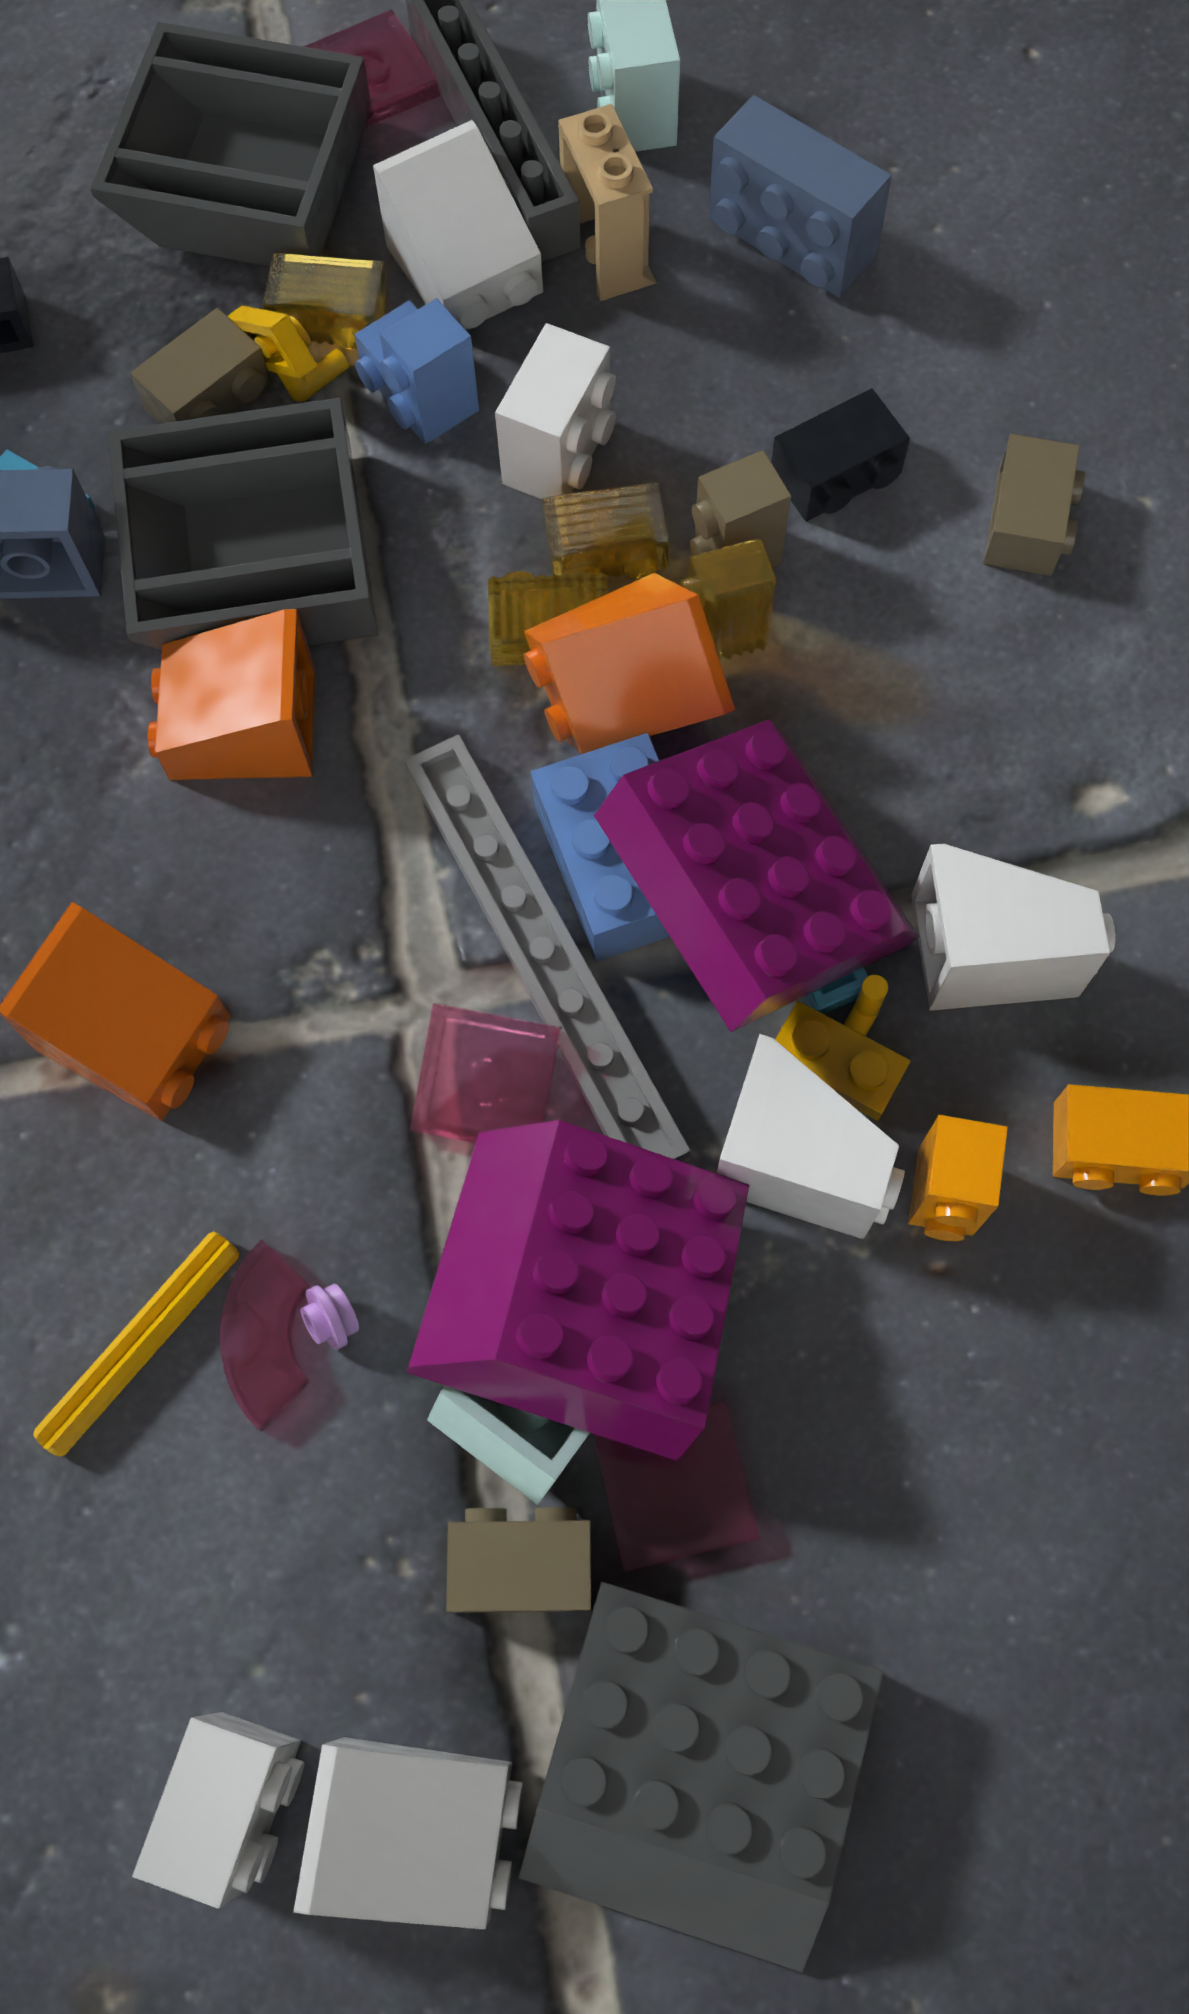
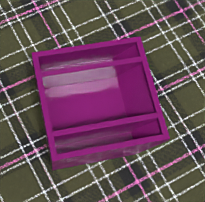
[594,719,920,1032]
[406,1120,750,1461]

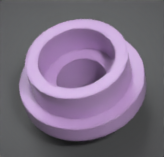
[300,1283,359,1350]

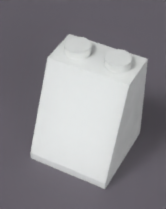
[373,120,543,330]
[911,844,1115,1011]
[717,1034,905,1239]
[294,1737,523,1930]

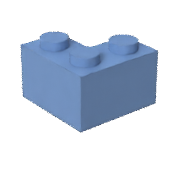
[354,298,479,445]

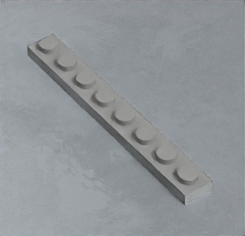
[404,734,690,1161]

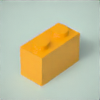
[1053,1084,1189,1196]
[908,1115,1008,1241]

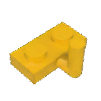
[227,305,349,402]
[775,975,911,1121]

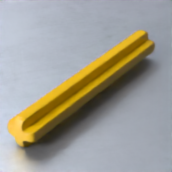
[33,1231,239,1457]

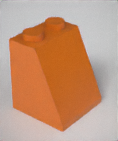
[524,573,735,754]
[147,609,316,780]
[0,902,231,1122]

